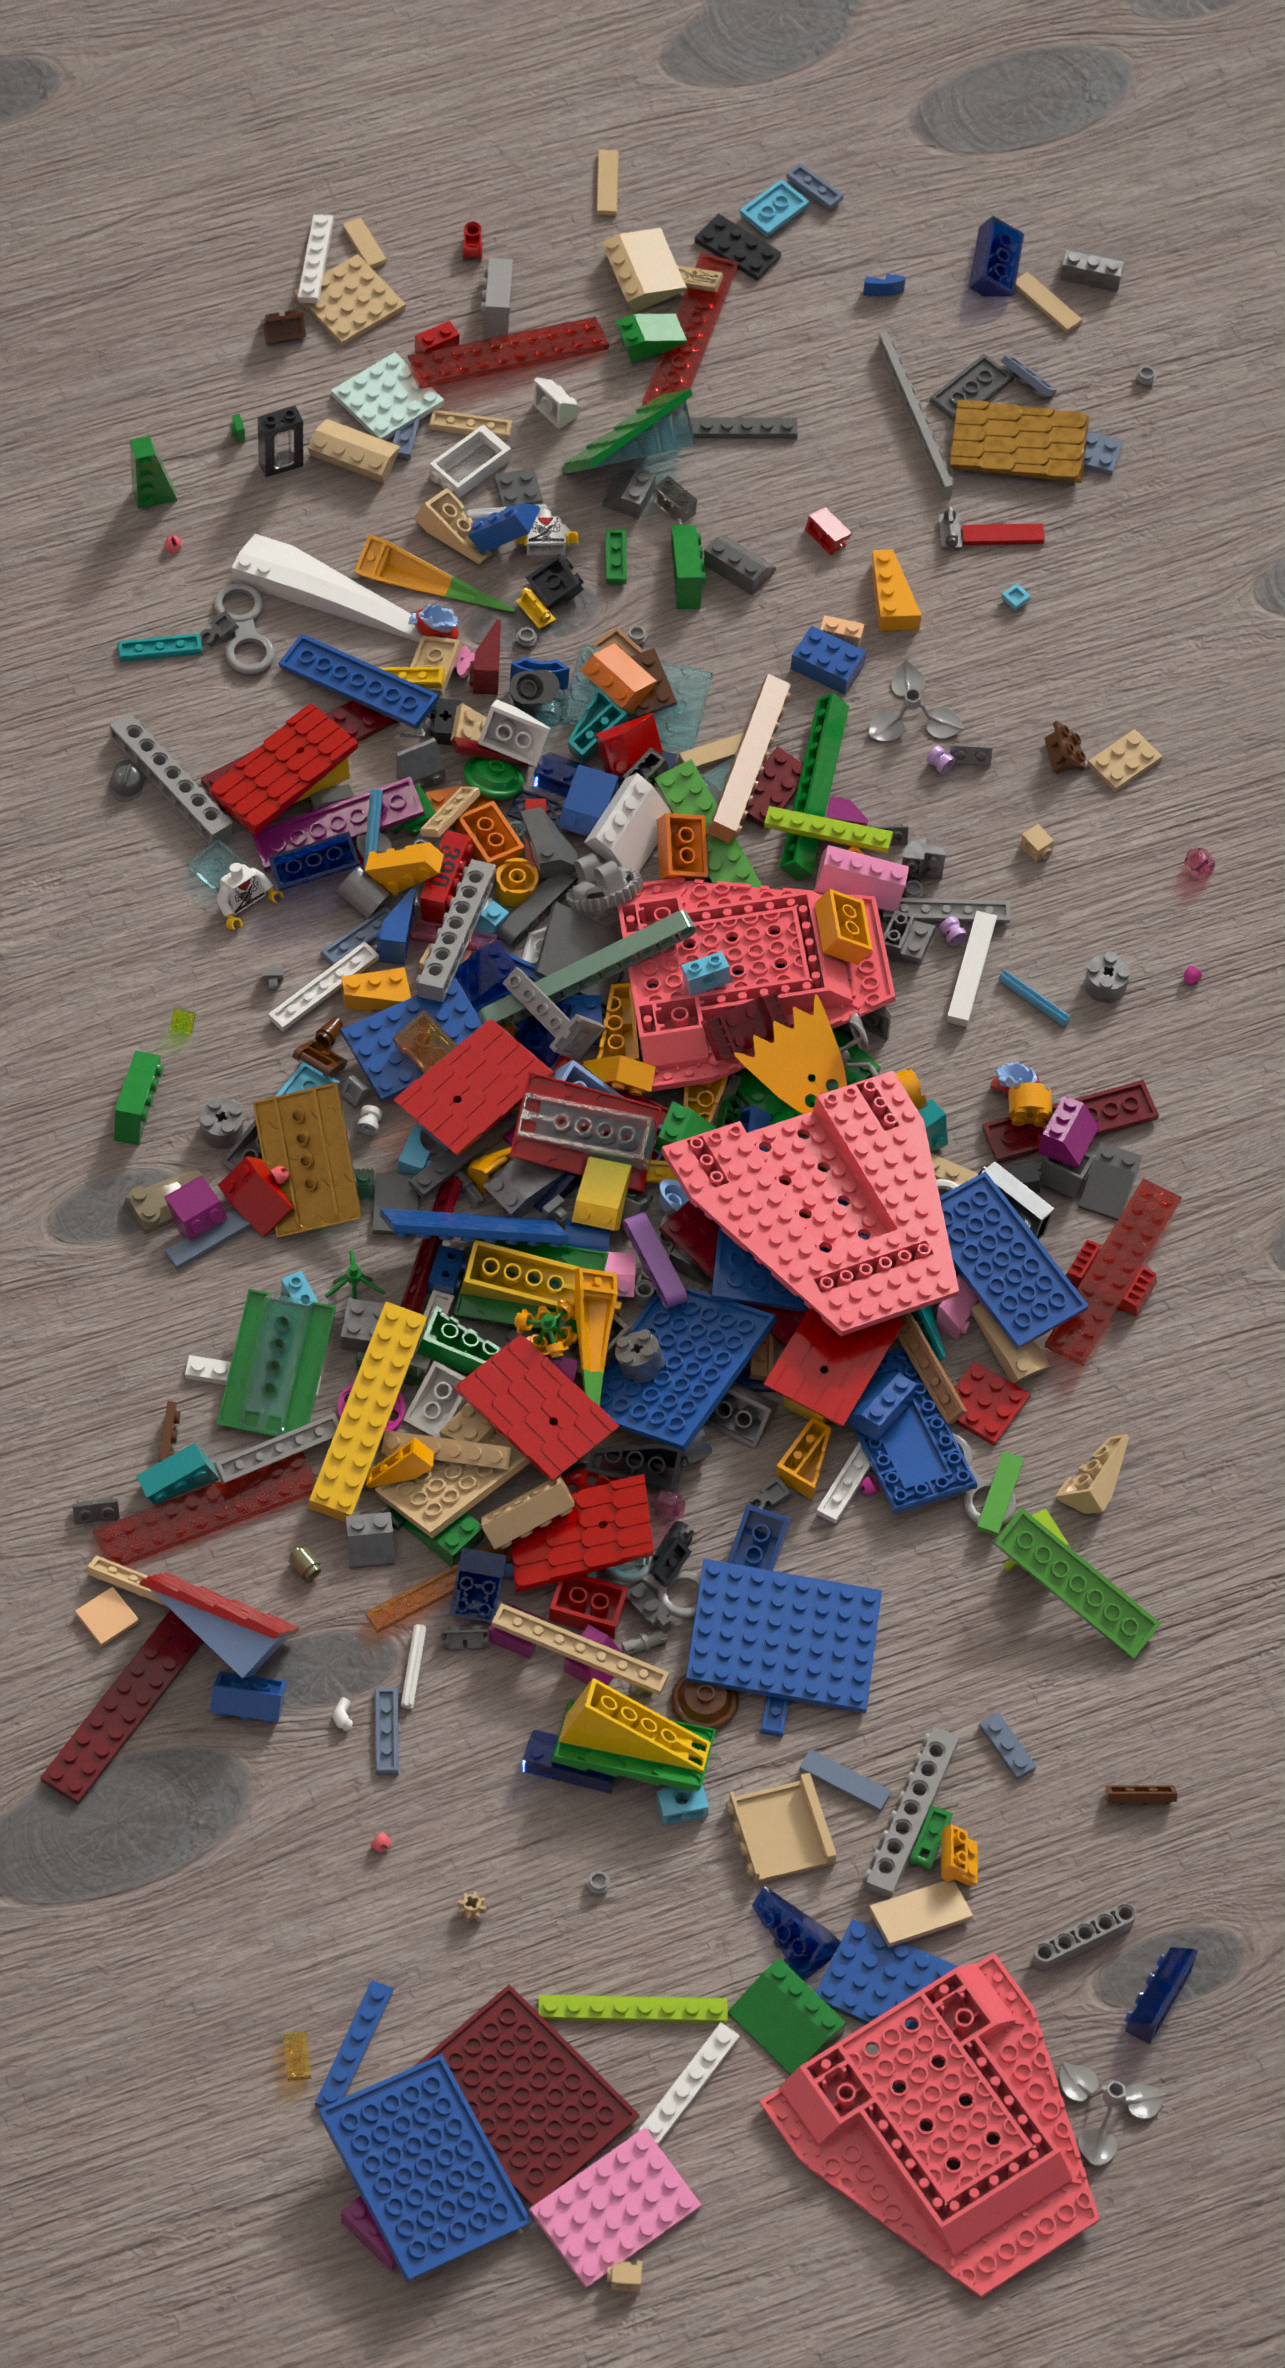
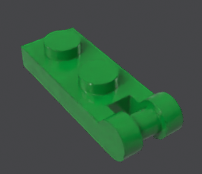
[909,1806,953,1872]

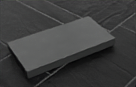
[929,354,1013,422]

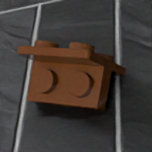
[261,309,306,343]
[1044,720,1086,774]

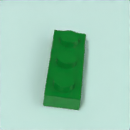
[605,529,627,584]

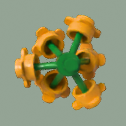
[514,1299,578,1359]

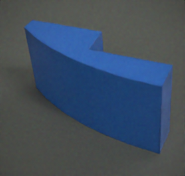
[863,273,906,296]

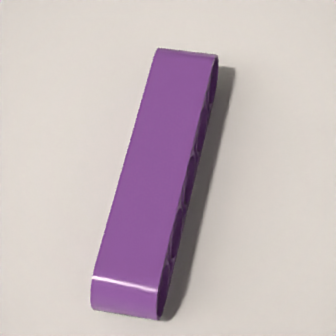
[623,1212,688,1309]

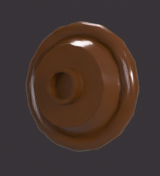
[671,1674,739,1729]

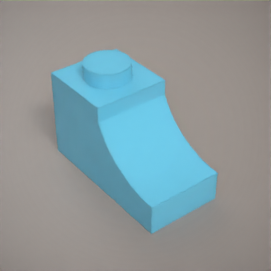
[469,901,509,950]
[398,1126,433,1175]

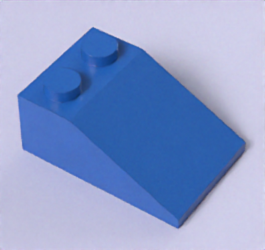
[558,764,619,836]
[376,889,415,966]
[727,1504,792,1571]

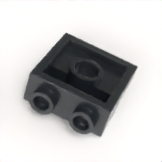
[526,554,584,610]

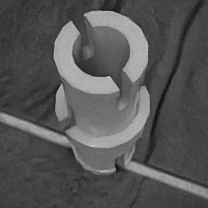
[621,1629,669,1655]

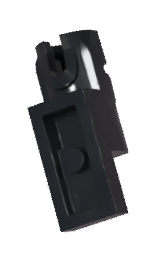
[649,1521,694,1587]

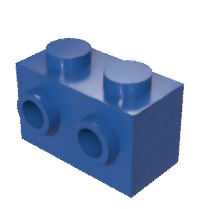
[428,1245,468,1295]

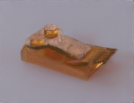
[392,1011,458,1073]

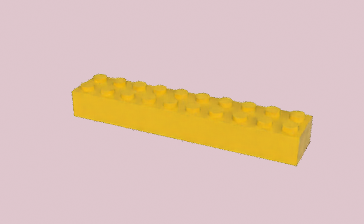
[307,1301,427,1522]

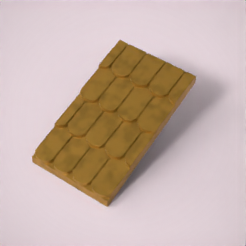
[950,400,1089,483]
[253,1082,362,1238]

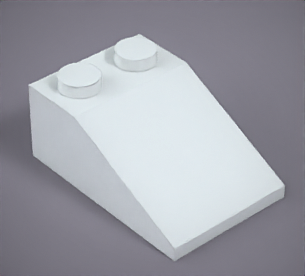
[478,699,550,767]
[403,1361,468,1438]

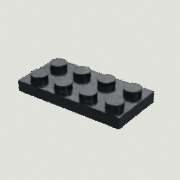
[694,213,782,281]

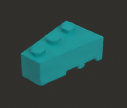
[568,687,628,765]
[136,1442,220,1505]

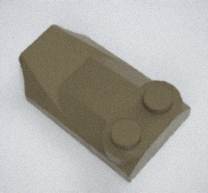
[125,1170,202,1234]

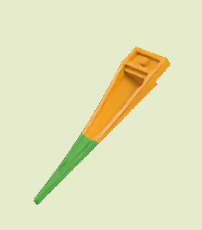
[354,534,516,613]
[573,1268,618,1448]

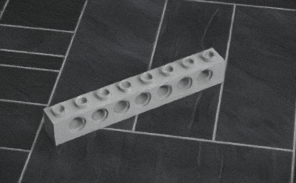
[109,713,233,847]
[416,859,496,1002]
[863,1727,959,1900]

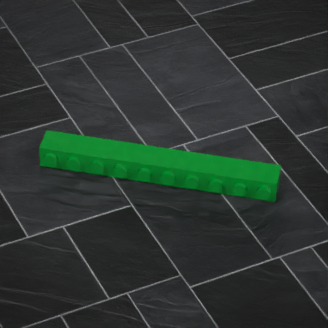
[780,693,849,881]

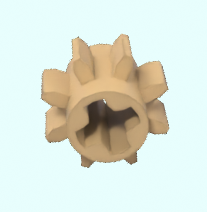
[457,1892,486,1922]

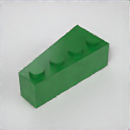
[130,436,178,509]
[671,525,706,610]
[114,1051,164,1145]
[417,1306,501,1374]

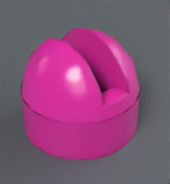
[1184,965,1203,984]
[860,1476,879,1496]

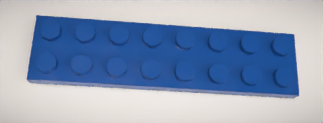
[279,633,439,729]

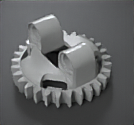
[566,853,643,914]

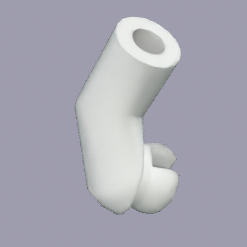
[332,1697,353,1731]

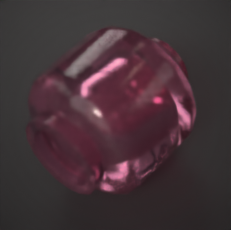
[1184,848,1215,879]
[650,1490,686,1522]

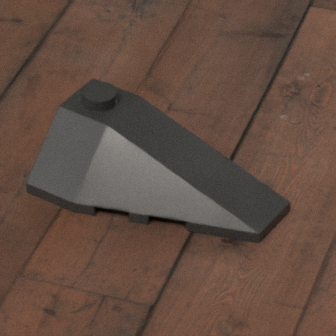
[520,807,578,879]

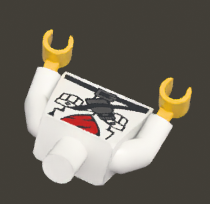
[515,509,579,555]
[217,863,284,930]

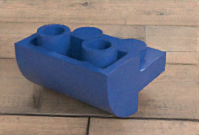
[565,1219,610,1252]

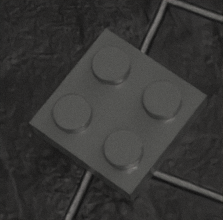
[494,468,543,507]

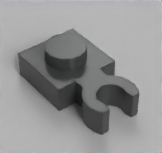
[200,610,239,646]
[749,1476,792,1510]

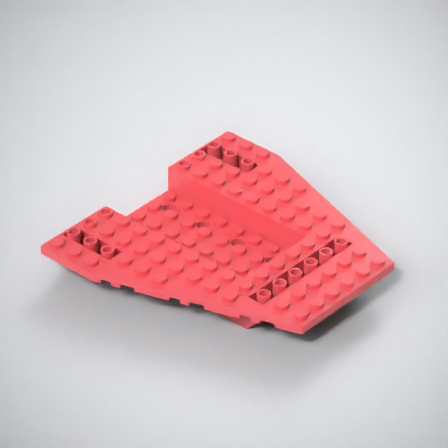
[617,877,896,1092]
[661,1071,959,1336]
[759,1953,1100,2298]

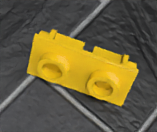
[515,588,556,629]

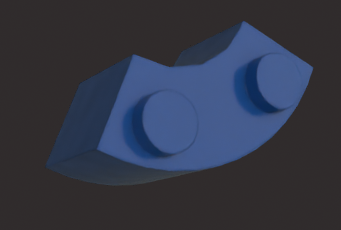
[510,657,570,694]

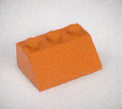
[580,643,658,714]
[455,801,525,872]
[657,813,708,881]

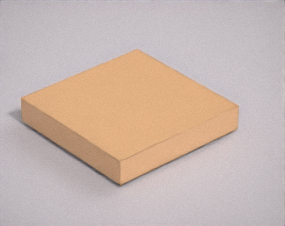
[75,1587,139,1647]

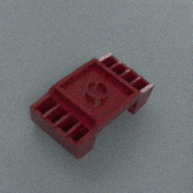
[700,991,791,1062]

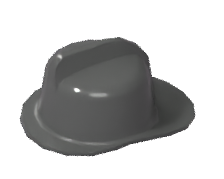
[509,670,560,704]
[109,759,147,802]

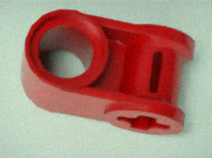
[462,221,483,260]

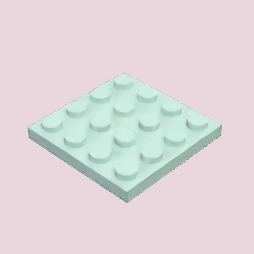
[331,352,444,441]

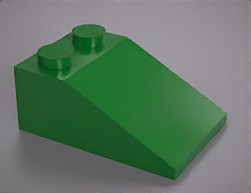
[616,314,688,364]
[653,1102,716,1152]
[403,1512,484,1568]

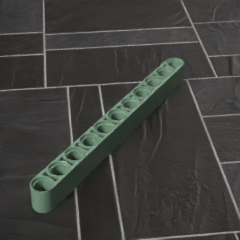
[477,910,696,1028]

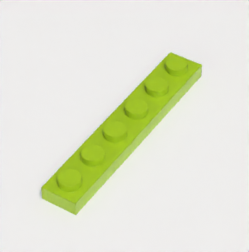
[764,806,893,853]

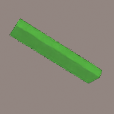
[976,1451,1024,1536]

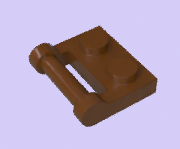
[292,1040,348,1079]

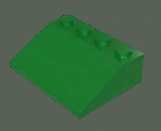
[728,1958,846,2076]

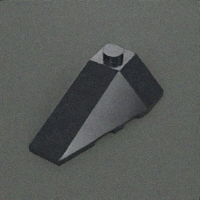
[587,1443,684,1492]

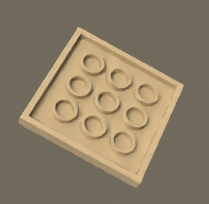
[294,254,406,346]

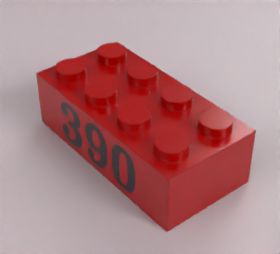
[420,830,475,926]

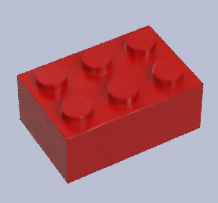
[549,1575,628,1639]

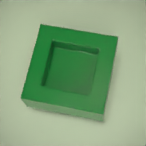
[229,413,245,443]

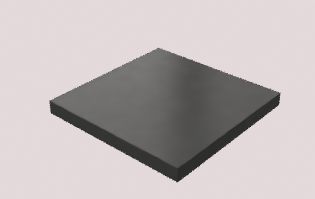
[534,902,622,1009]

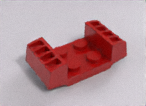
[1065,1240,1157,1316]

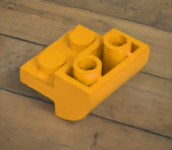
[941,1824,978,1887]

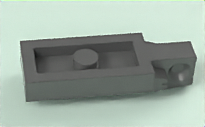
[627,1582,672,1634]

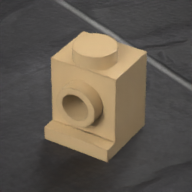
[607,2261,642,2293]

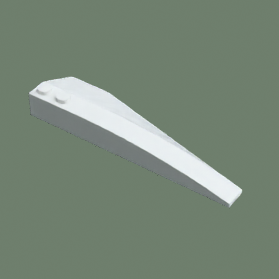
[232,534,422,643]

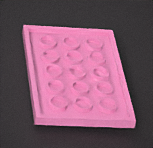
[529,2128,701,2289]

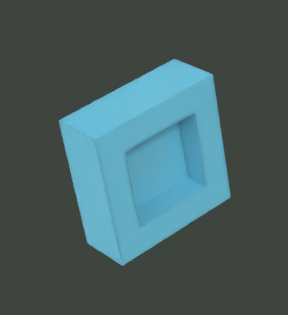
[1001,583,1031,611]

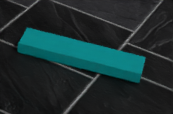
[117,633,202,662]

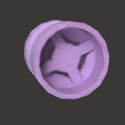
[926,746,955,775]
[939,916,968,946]

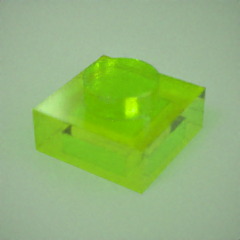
[170,1008,196,1035]

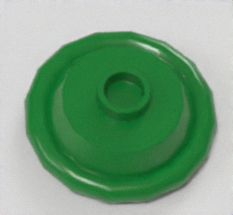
[463,757,524,800]

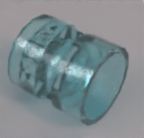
[536,689,566,726]

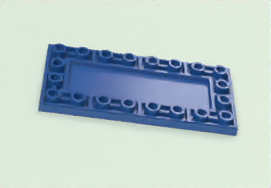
[380,1208,569,1247]
[851,1347,977,1514]

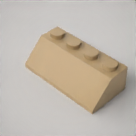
[308,419,401,484]
[481,1474,574,1549]

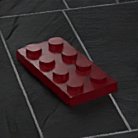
[745,746,803,830]

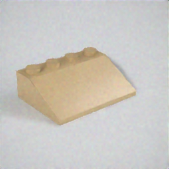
[601,228,687,314]

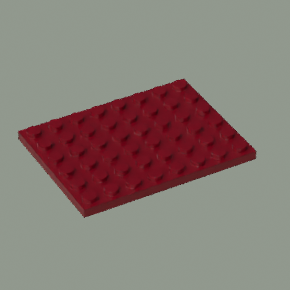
[413,1984,640,2207]

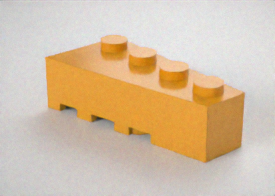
[871,550,922,631]
[597,983,640,1062]

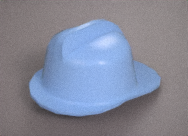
[659,1179,701,1212]

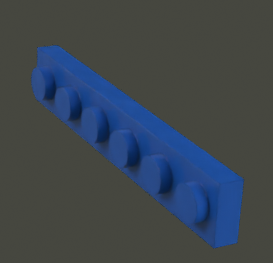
[315,1980,393,2108]

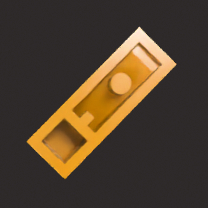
[366,1438,434,1488]

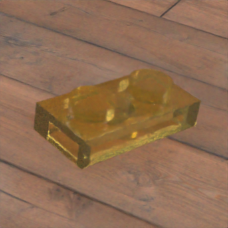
[283,2031,311,2081]

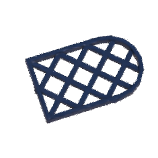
[507,789,563,827]

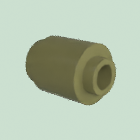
[289,1547,322,1581]

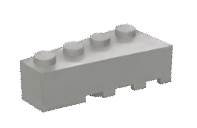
[481,258,513,340]

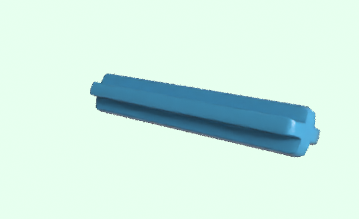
[363,789,383,870]
[999,971,1070,1026]

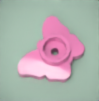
[454,646,475,678]

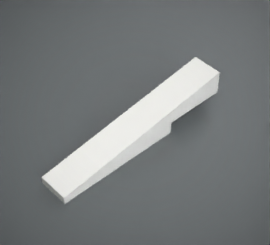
[947,911,997,1027]

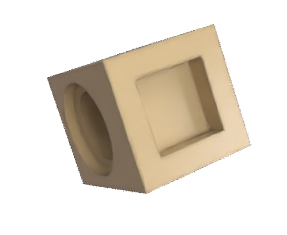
[1020,824,1054,862]

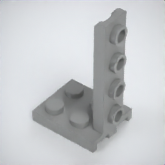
[503,967,606,1061]

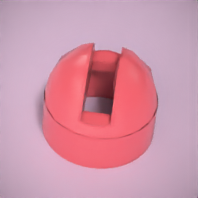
[165,535,181,554]
[270,1166,289,1185]
[370,1832,391,1853]

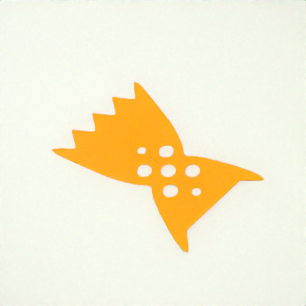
[734,994,847,1173]

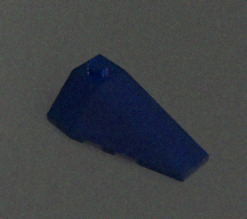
[752,1886,841,1981]

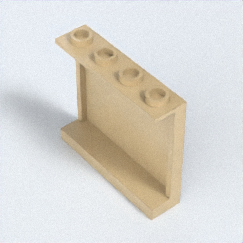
[726,1773,837,1884]

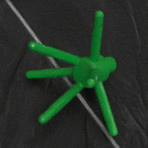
[325,1250,385,1299]

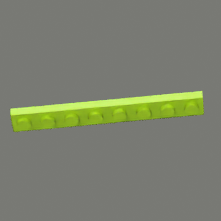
[538,1995,728,2024]

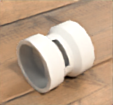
[357,1105,382,1135]

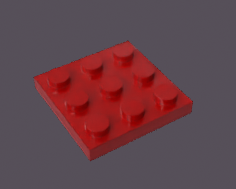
[954,1361,1030,1446]

